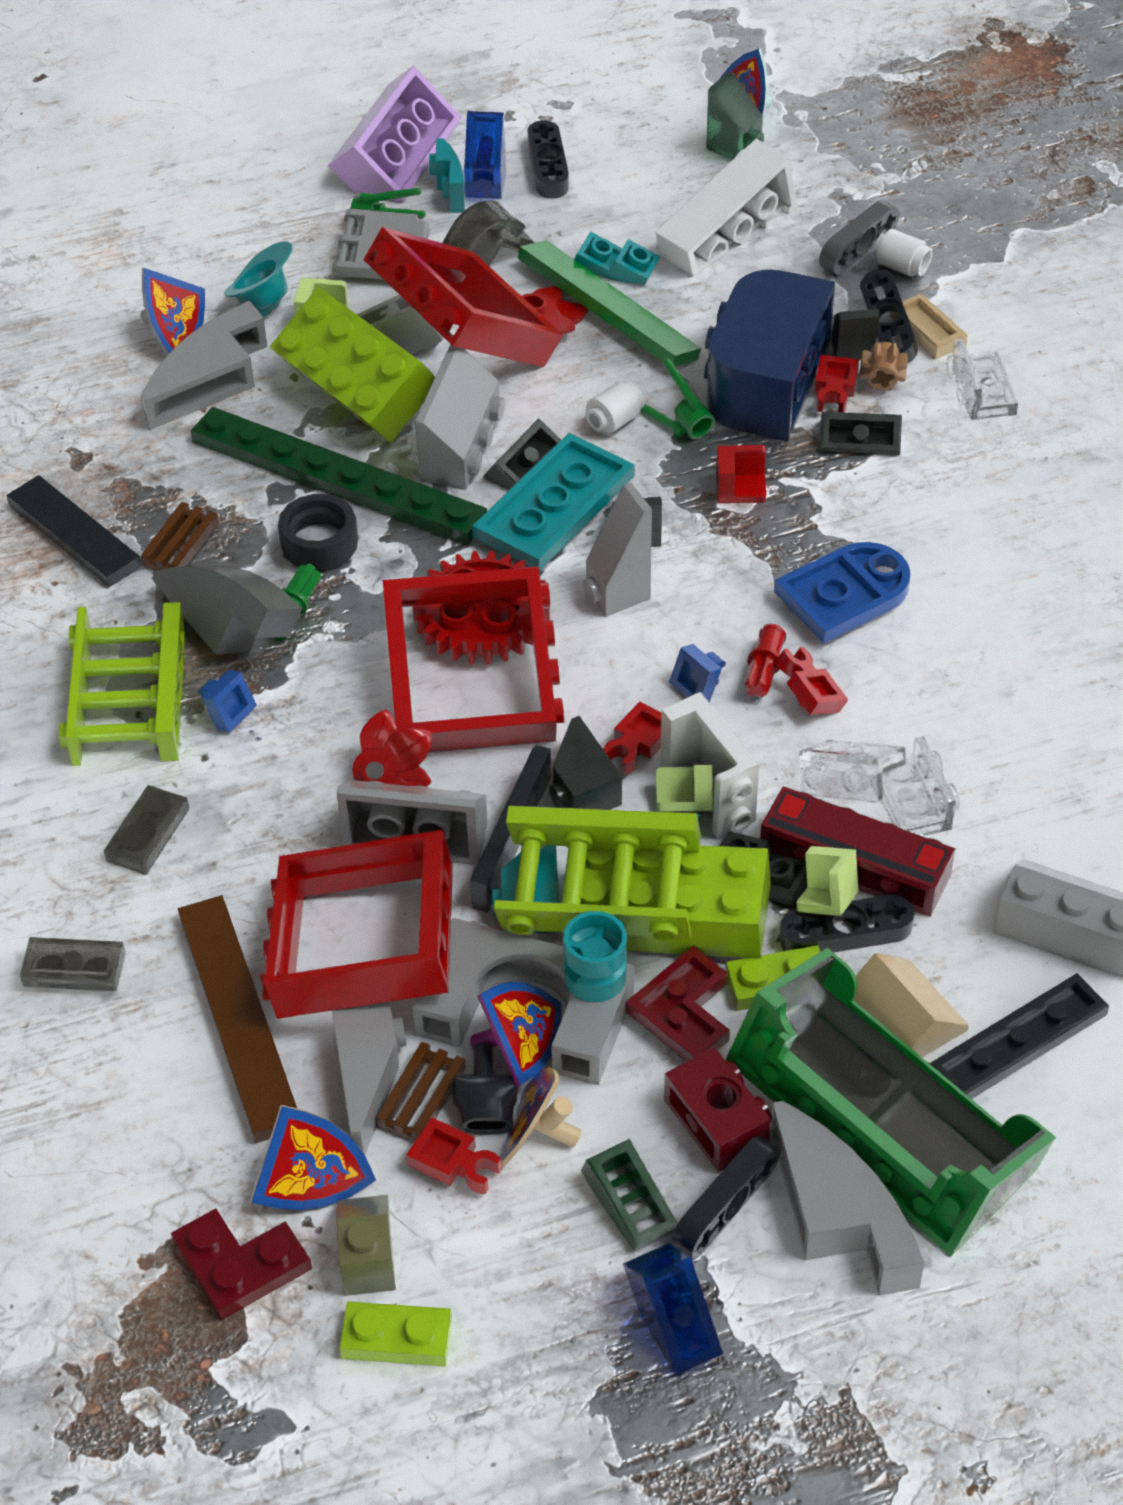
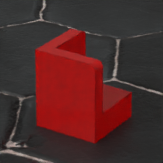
[716,445,767,504]

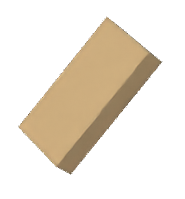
[889,293,968,359]

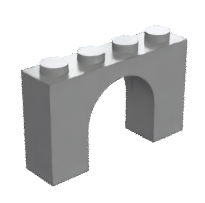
[412,918,634,1085]

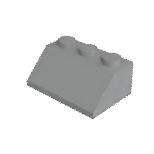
[415,344,505,490]
[336,780,488,865]
[994,859,1123,977]

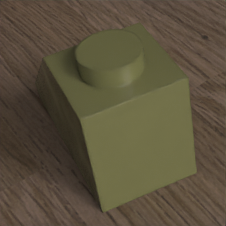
[336,1195,396,1296]

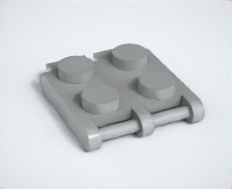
[332,209,430,280]

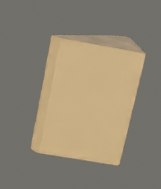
[853,953,969,1057]

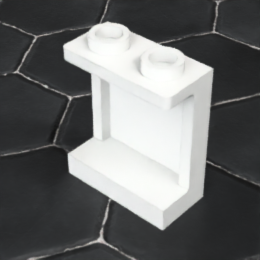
[660,692,759,839]

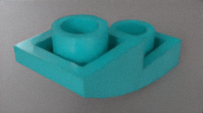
[429,138,465,213]
[575,231,660,284]

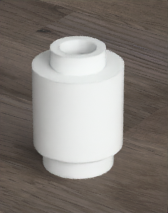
[874,229,933,277]
[586,381,645,435]

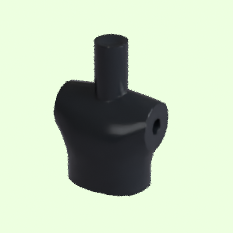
[452,1043,517,1135]

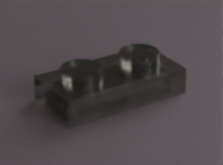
[104,785,190,875]
[20,937,126,992]

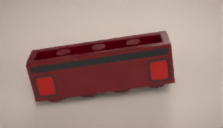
[760,786,955,917]

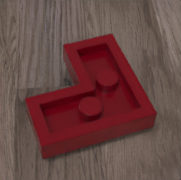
[626,946,730,1062]
[171,1208,312,1320]

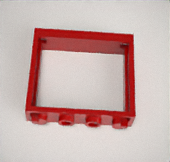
[363,227,563,367]
[382,566,564,753]
[259,830,453,1019]

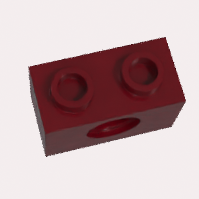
[664,1047,772,1173]

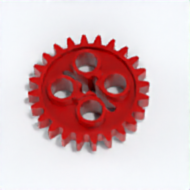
[412,551,550,665]

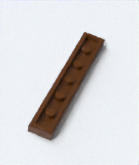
[177,895,298,1143]

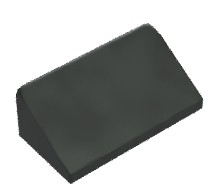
[820,412,902,455]
[483,418,561,490]

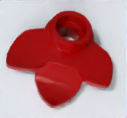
[521,287,588,334]
[352,709,432,787]

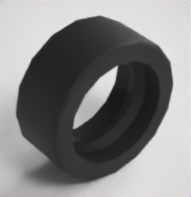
[278,494,358,571]

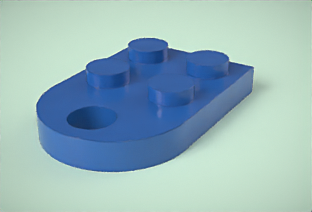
[774,542,911,644]

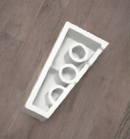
[655,139,797,276]

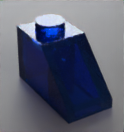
[464,111,506,199]
[623,1243,724,1375]

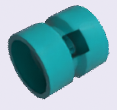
[563,911,627,1002]

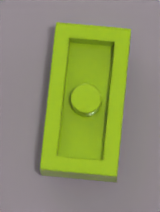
[725,945,820,1011]
[340,1301,452,1366]

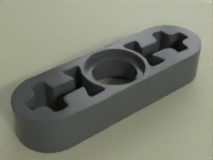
[819,200,899,275]

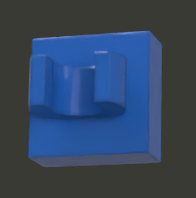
[669,644,726,703]
[197,669,257,733]

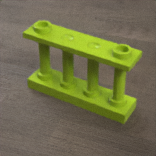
[59,602,186,766]
[494,806,701,942]

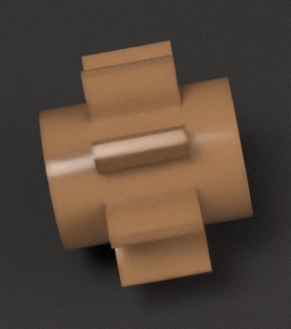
[859,342,908,390]

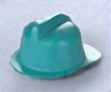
[224,241,292,318]

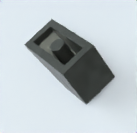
[549,716,622,810]

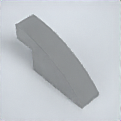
[141,301,267,430]
[770,1101,924,1295]

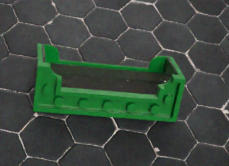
[725,948,1056,1256]

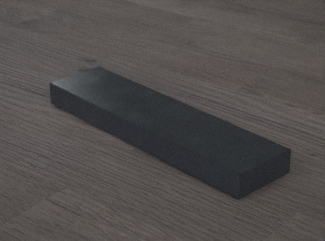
[6,475,142,587]
[470,745,551,913]
[929,973,1109,1099]

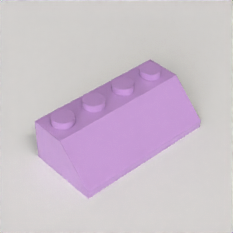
[328,65,461,203]

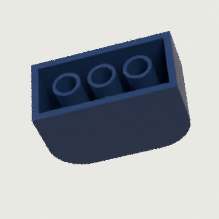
[704,269,835,442]

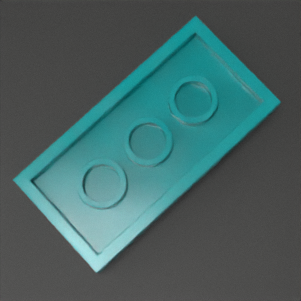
[472,433,635,571]

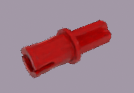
[744,624,787,698]

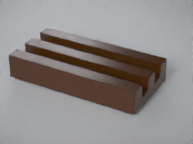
[141,502,219,570]
[376,1042,466,1142]

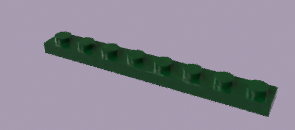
[190,407,487,545]

